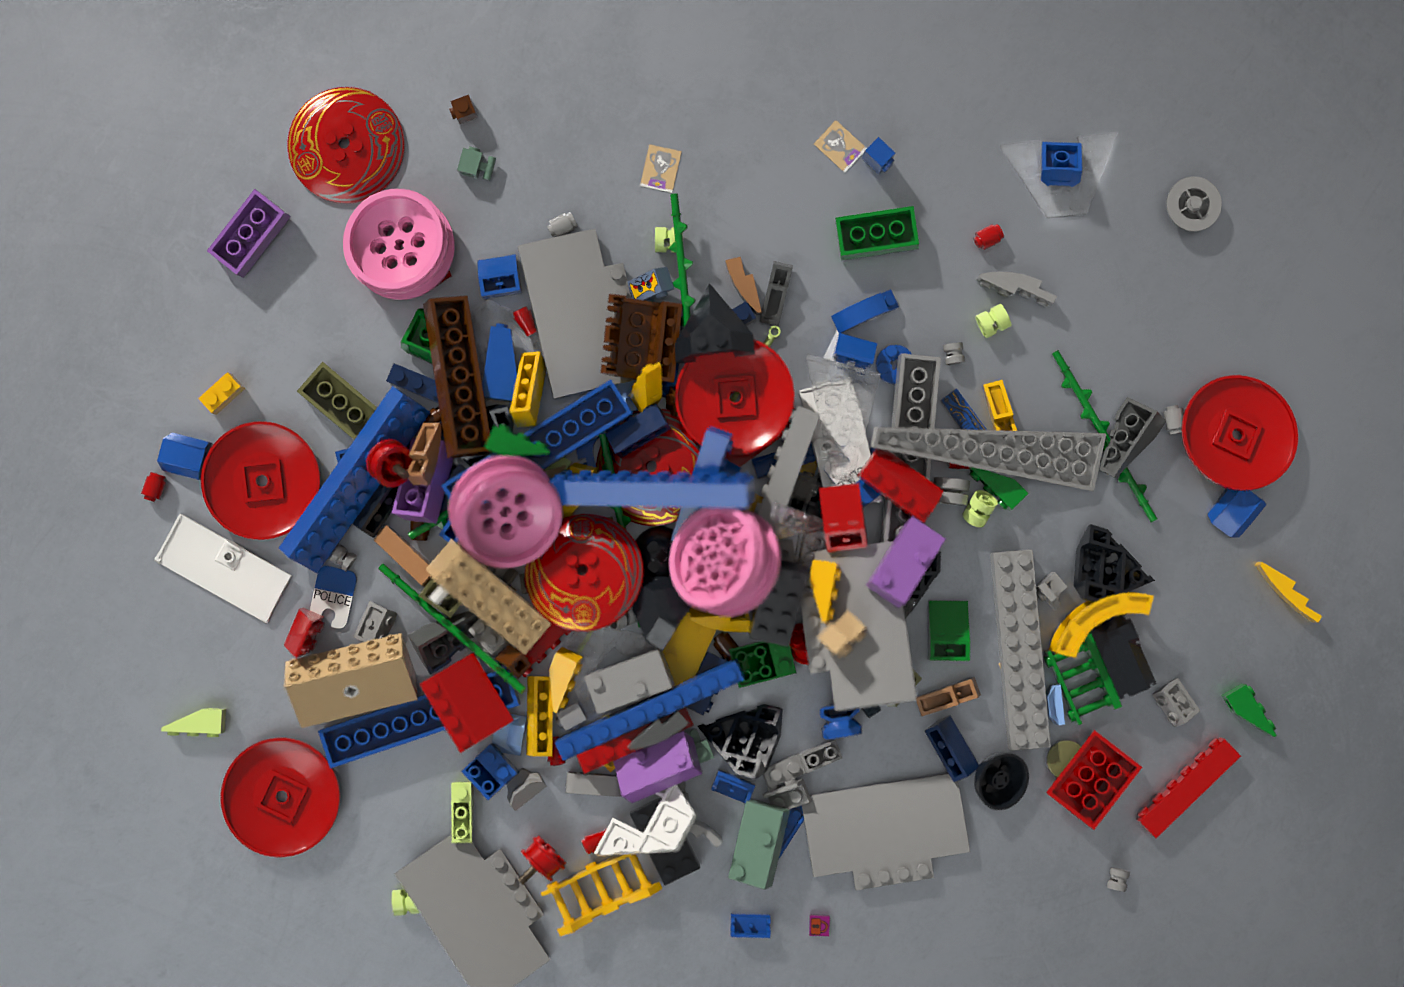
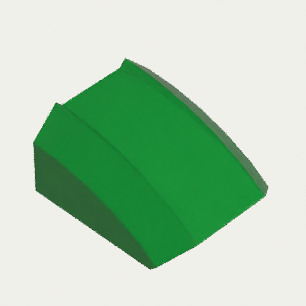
[401,308,432,363]

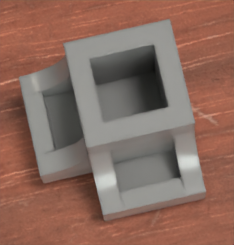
[1036,572,1067,610]

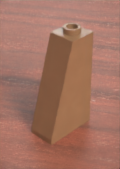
[373,525,432,587]

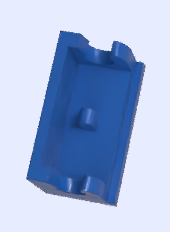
[711,769,756,804]
[730,914,771,938]

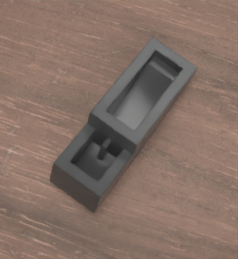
[760,261,793,326]
[627,711,689,750]

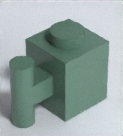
[457,146,496,181]
[690,728,714,763]

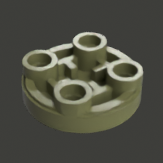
[1046,740,1081,777]

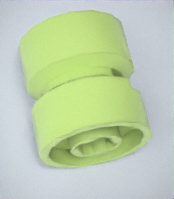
[655,227,683,253]
[975,304,1012,339]
[962,490,998,527]
[392,889,420,916]

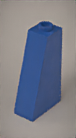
[482,323,518,402]

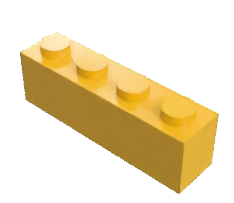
[510,351,546,428]
[526,676,553,756]

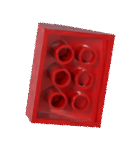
[419,653,514,753]
[1046,730,1142,830]

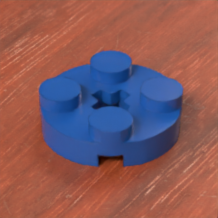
[875,345,911,384]

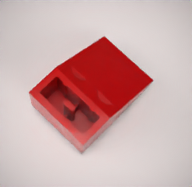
[819,483,868,552]
[284,608,325,658]

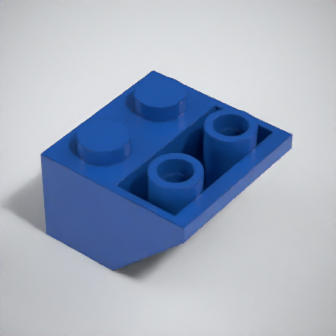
[477,254,522,299]
[832,333,877,370]
[461,743,520,800]

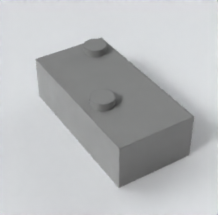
[584,649,675,714]

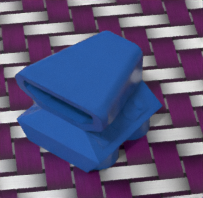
[820,703,862,739]

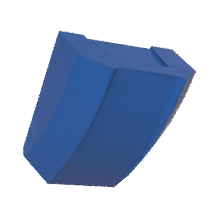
[1041,142,1082,187]
[157,433,212,480]
[1207,488,1267,538]

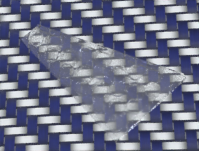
[806,354,881,483]

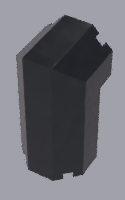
[1089,614,1157,699]

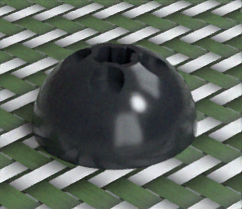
[635,526,674,577]
[974,752,1029,810]

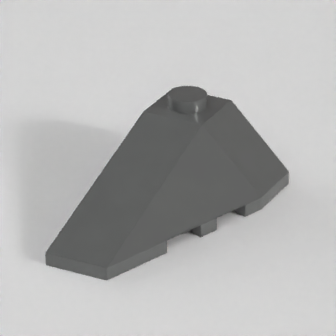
[1099,397,1166,478]
[408,610,480,675]

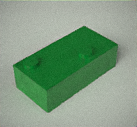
[835,206,919,261]

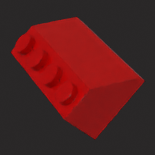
[856,448,944,523]

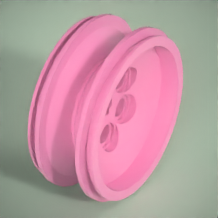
[343,189,455,300]
[449,456,562,568]
[670,508,781,617]

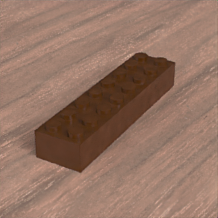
[423,296,491,459]

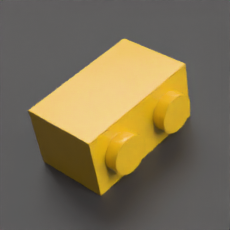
[198,372,246,415]

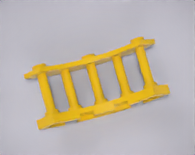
[1048,592,1154,658]
[541,854,663,936]

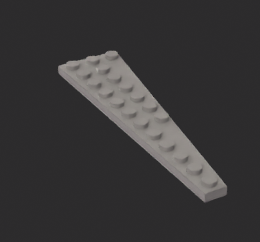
[871,427,1106,491]

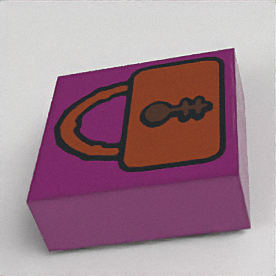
[809,915,830,936]

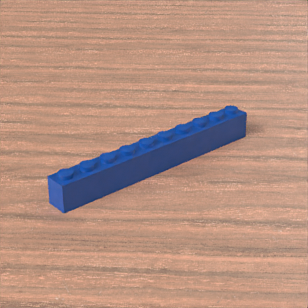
[555,658,745,761]

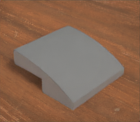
[690,819,722,848]

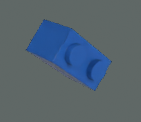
[862,137,895,174]

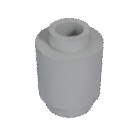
[547,212,577,237]
[1163,405,1184,435]

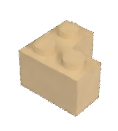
[818,610,867,658]

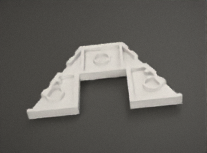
[594,785,697,856]

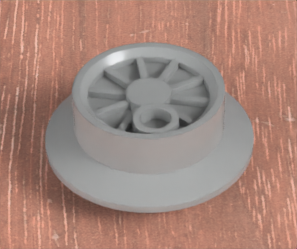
[1166,177,1222,231]

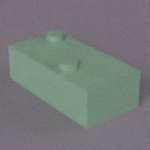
[728,799,790,889]

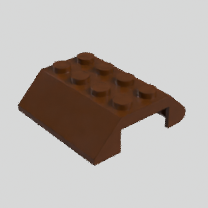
[600,294,682,383]

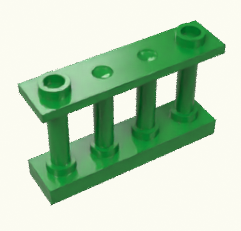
[1043,633,1122,725]

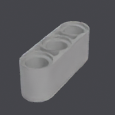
[565,772,622,797]

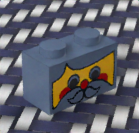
[628,267,674,302]

